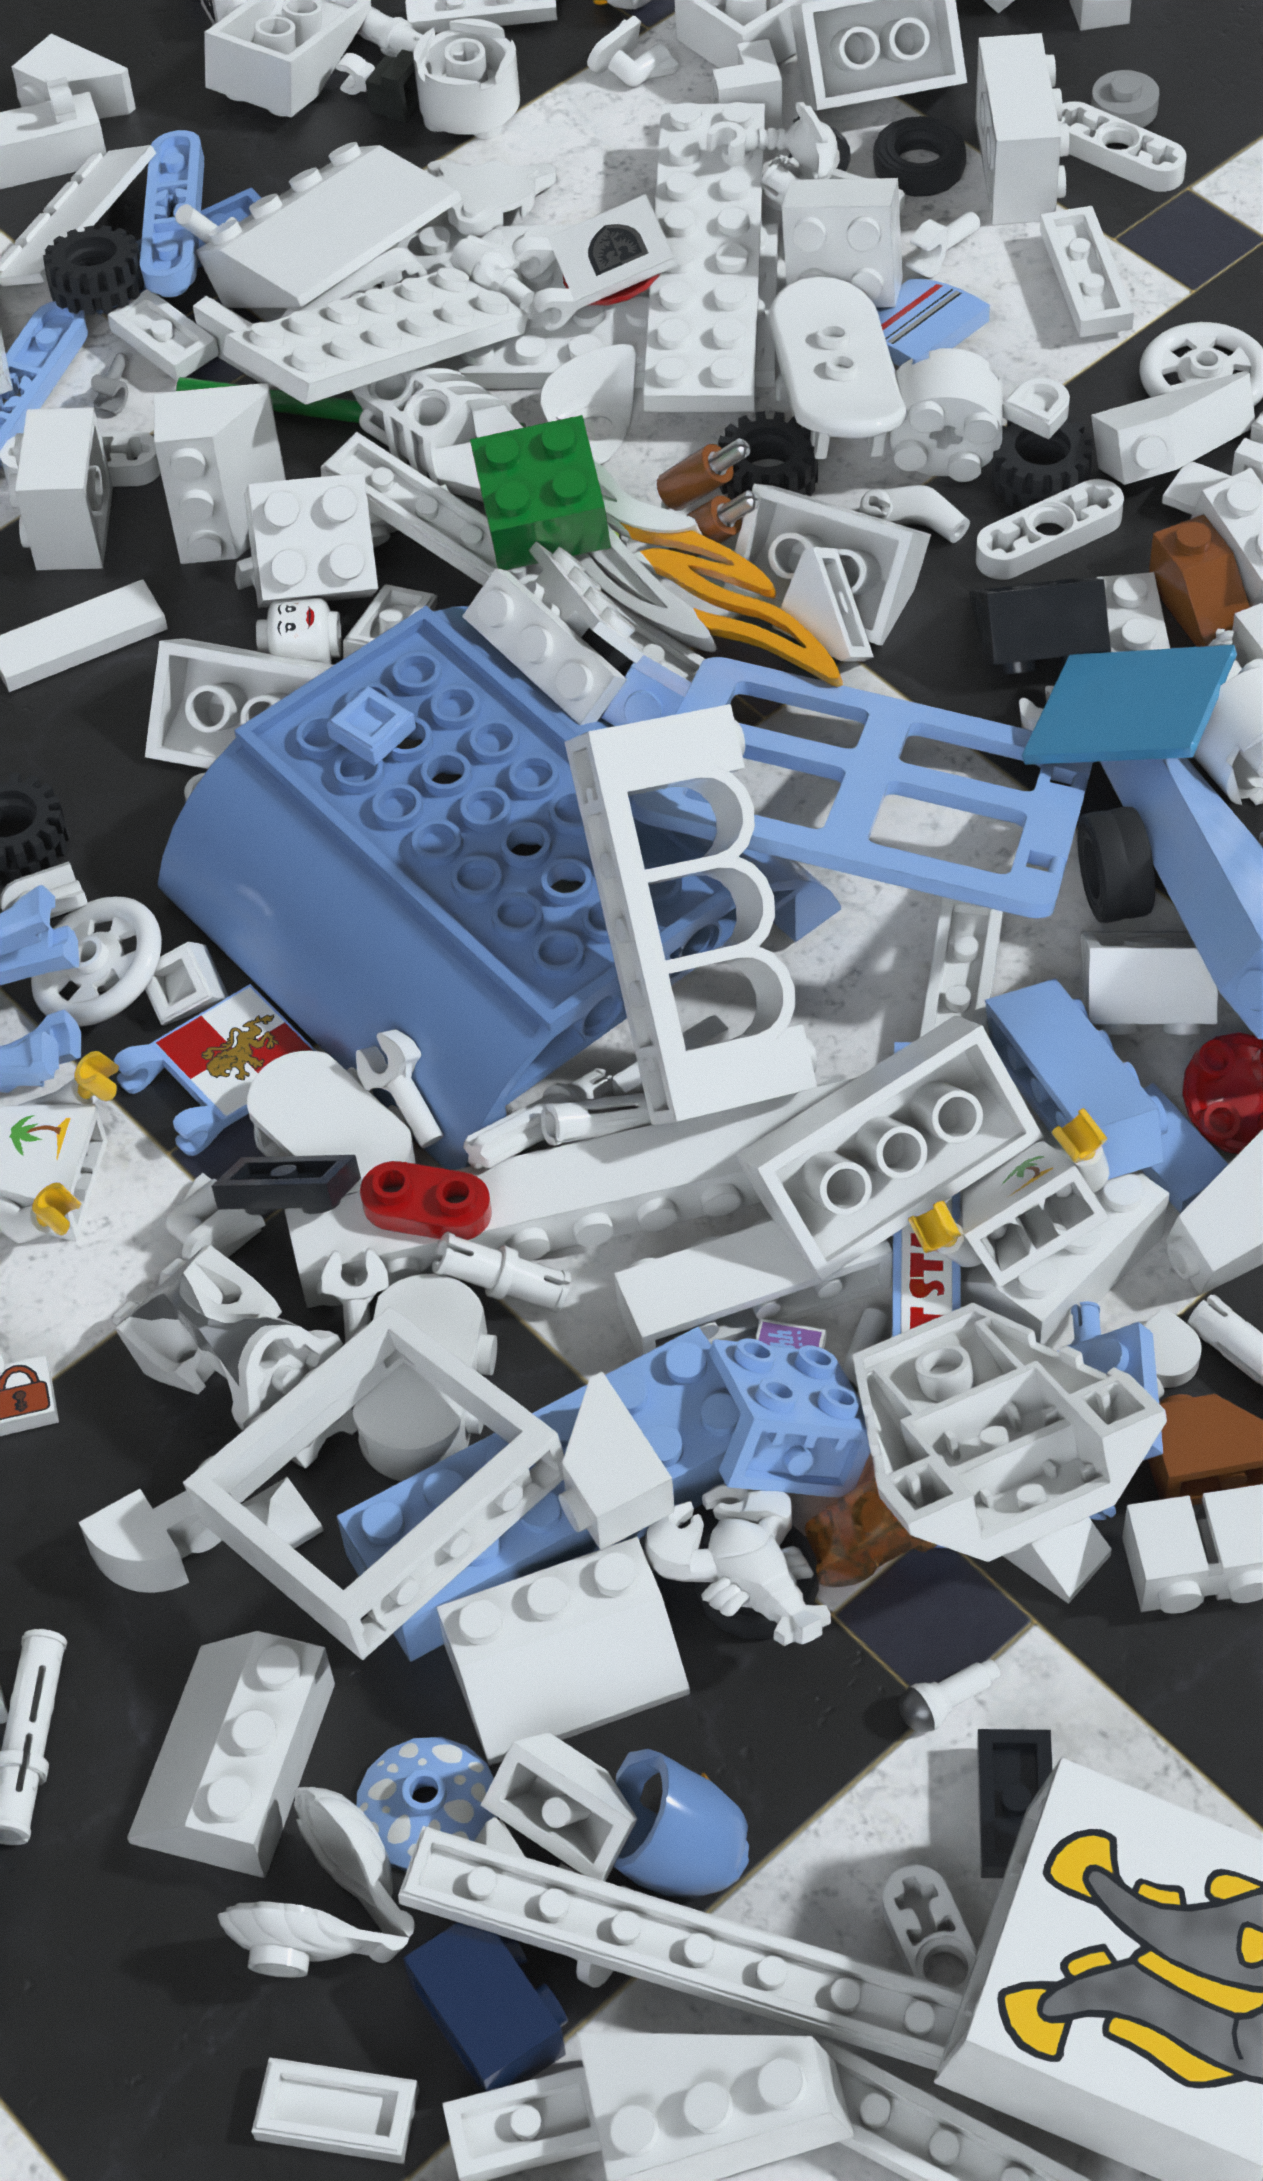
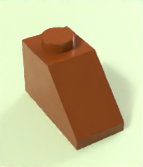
[1149,514,1250,647]
[1148,1394,1263,1505]

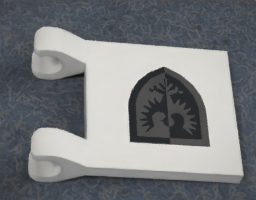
[512,194,678,331]

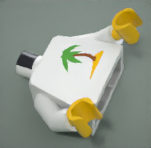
[0,1051,119,1243]
[908,1108,1110,1288]

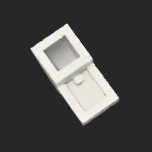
[78,1489,222,1593]

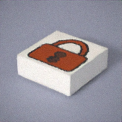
[0,1355,59,1436]

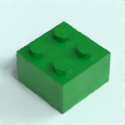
[470,415,611,571]

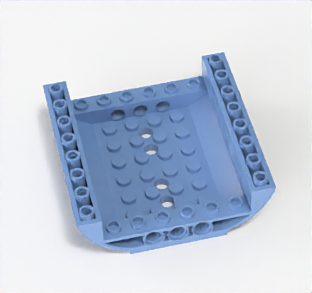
[157,606,841,1170]

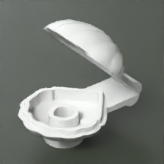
[217,1787,415,1978]

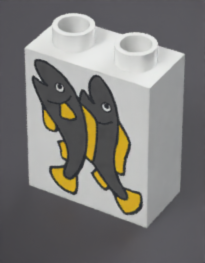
[933,1757,1263,2181]

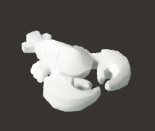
[644,1483,831,1646]

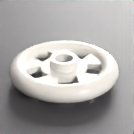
[1139,322,1263,406]
[31,896,162,1027]

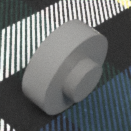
[1091,70,1160,128]

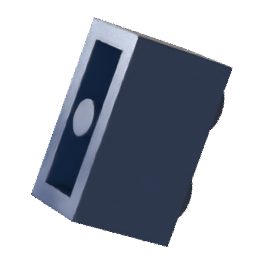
[403,1922,568,2093]

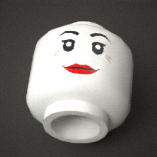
[256,597,341,664]

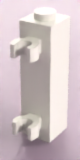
[0,73,106,189]

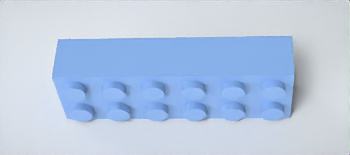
[337,1326,741,1662]

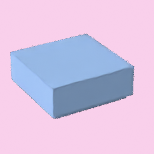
[327,686,416,766]

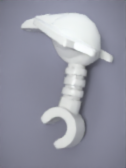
[706,102,838,179]

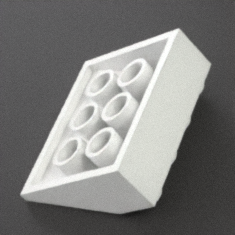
[195,142,462,308]

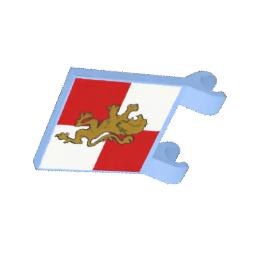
[114,984,316,1156]

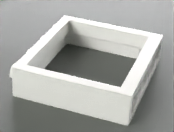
[183,1306,564,1660]

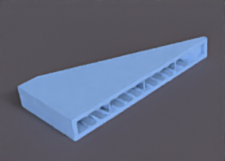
[1100,758,1263,1040]

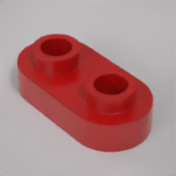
[360,1161,492,1240]

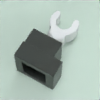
[336,49,419,123]

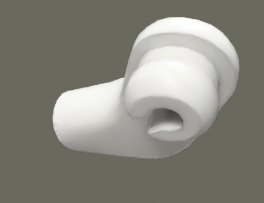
[860,485,970,543]

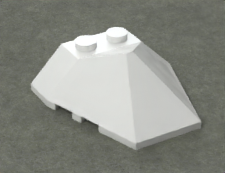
[852,1303,1167,1562]

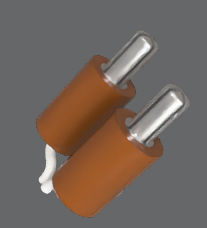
[657,438,759,557]

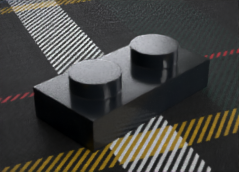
[211,1155,361,1215]
[977,1729,1053,1878]

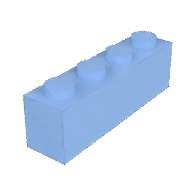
[985,978,1168,1180]

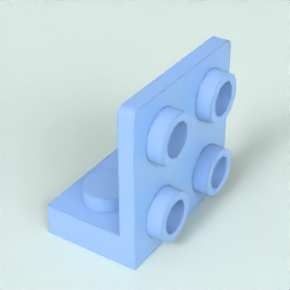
[708,1338,871,1499]

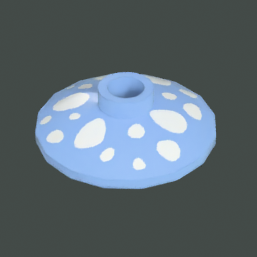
[356,1737,498,1872]

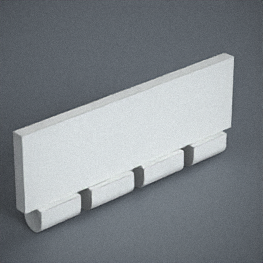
[0,145,156,287]

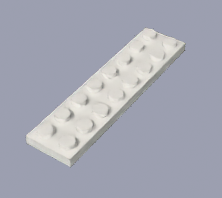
[643,102,765,412]

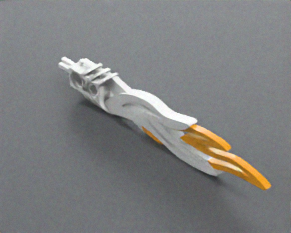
[352,364,843,687]

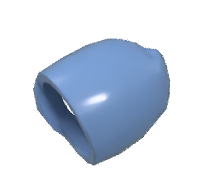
[614,1749,749,1898]

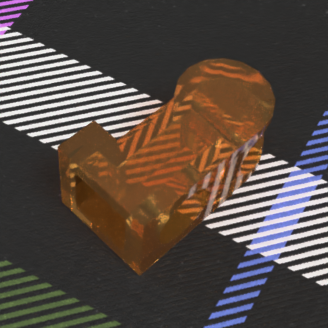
[804,1477,937,1587]

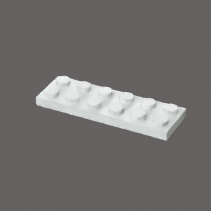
[223,267,529,405]

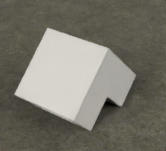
[712,39,783,130]

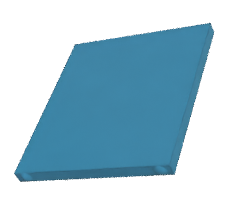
[1022,645,1237,765]

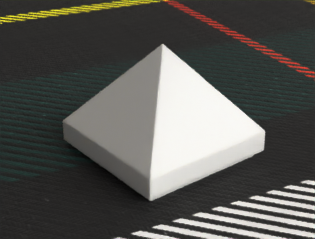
[241,1477,324,1549]

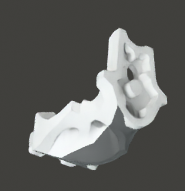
[113,1245,358,1469]

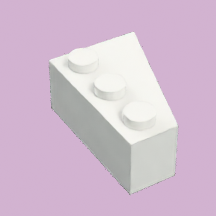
[577,2032,854,2181]

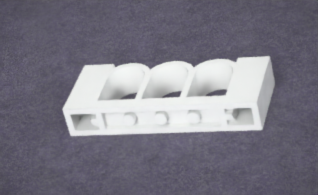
[564,704,817,1125]

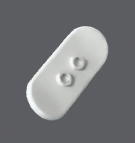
[769,276,907,459]

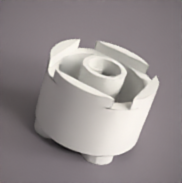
[413,18,520,139]
[889,348,1003,482]
[1193,659,1263,805]

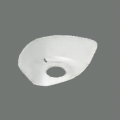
[540,344,636,465]

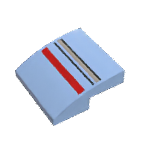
[876,279,990,367]

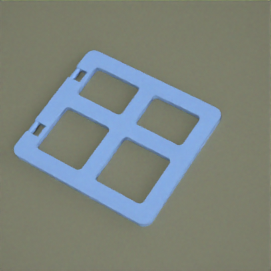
[631,657,1093,918]

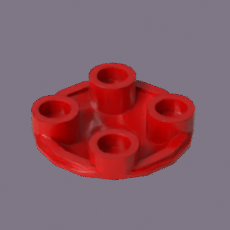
[1182,1032,1263,1155]

